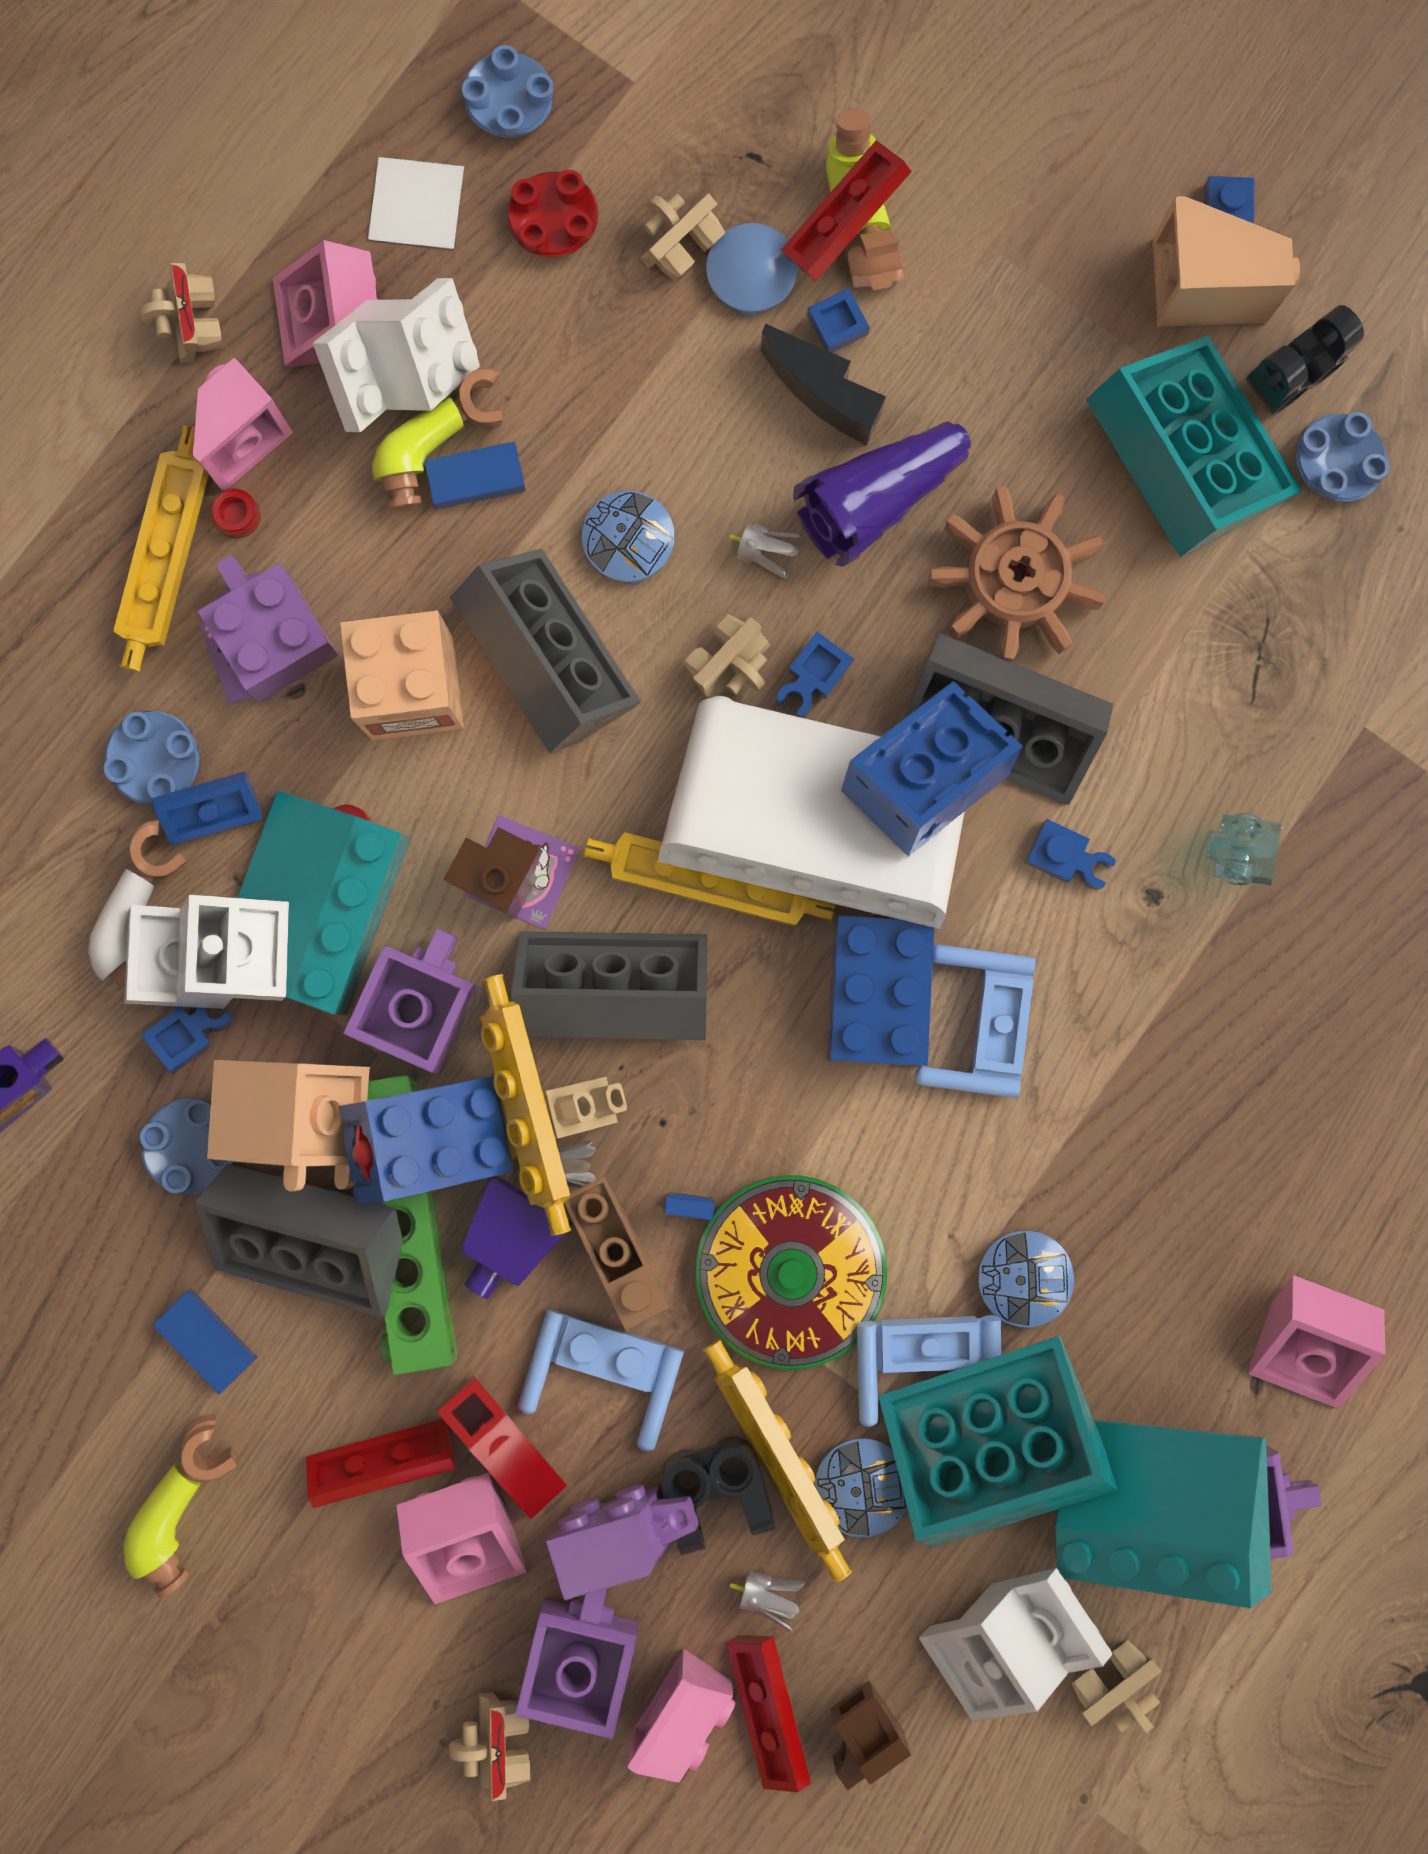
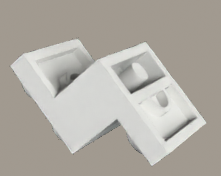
[313,278,480,432]
[124,895,289,1009]
[919,1568,1113,1722]

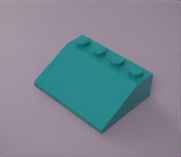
[1086,336,1302,557]
[238,790,411,1015]
[879,1336,1118,1547]
[1056,1419,1272,1609]

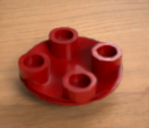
[507,170,598,258]

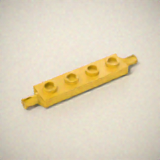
[113,425,209,673]
[584,832,836,927]
[480,974,571,1236]
[703,1339,852,1582]

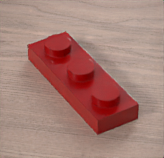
[781,140,912,282]
[306,1419,456,1508]
[726,1635,811,1793]

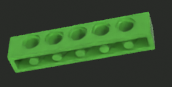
[367,1075,458,1375]

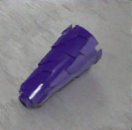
[793,421,971,567]

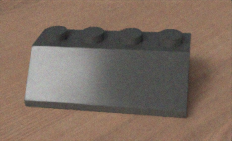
[450,549,641,753]
[902,633,1113,805]
[511,931,707,1040]
[194,1163,403,1318]

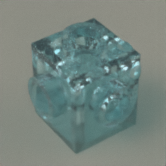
[1206,813,1282,886]

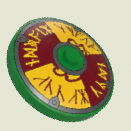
[695,1175,887,1370]

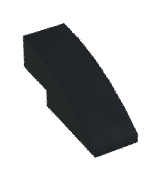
[760,324,886,445]

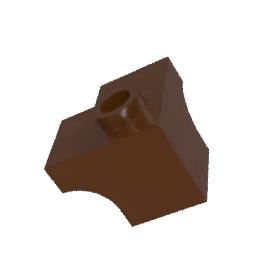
[444,827,543,919]
[830,1680,911,1791]

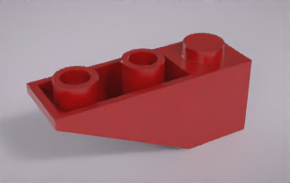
[436,1375,567,1520]

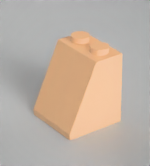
[1153,196,1300,327]

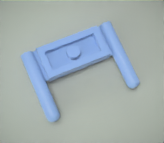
[915,944,1036,1098]
[517,1309,684,1452]
[857,1315,1001,1427]

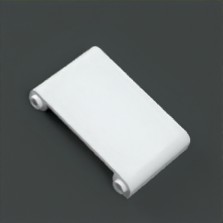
[658,696,965,929]

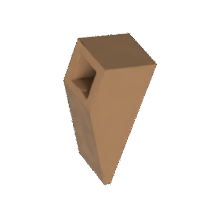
[564,1176,674,1331]

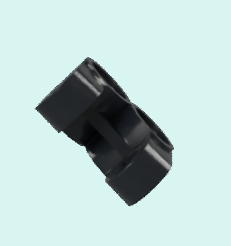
[1246,305,1364,415]
[662,1436,776,1555]

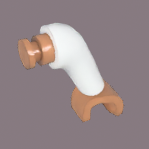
[88,820,187,986]

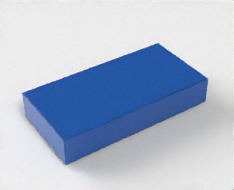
[425,441,526,509]
[153,1289,258,1394]

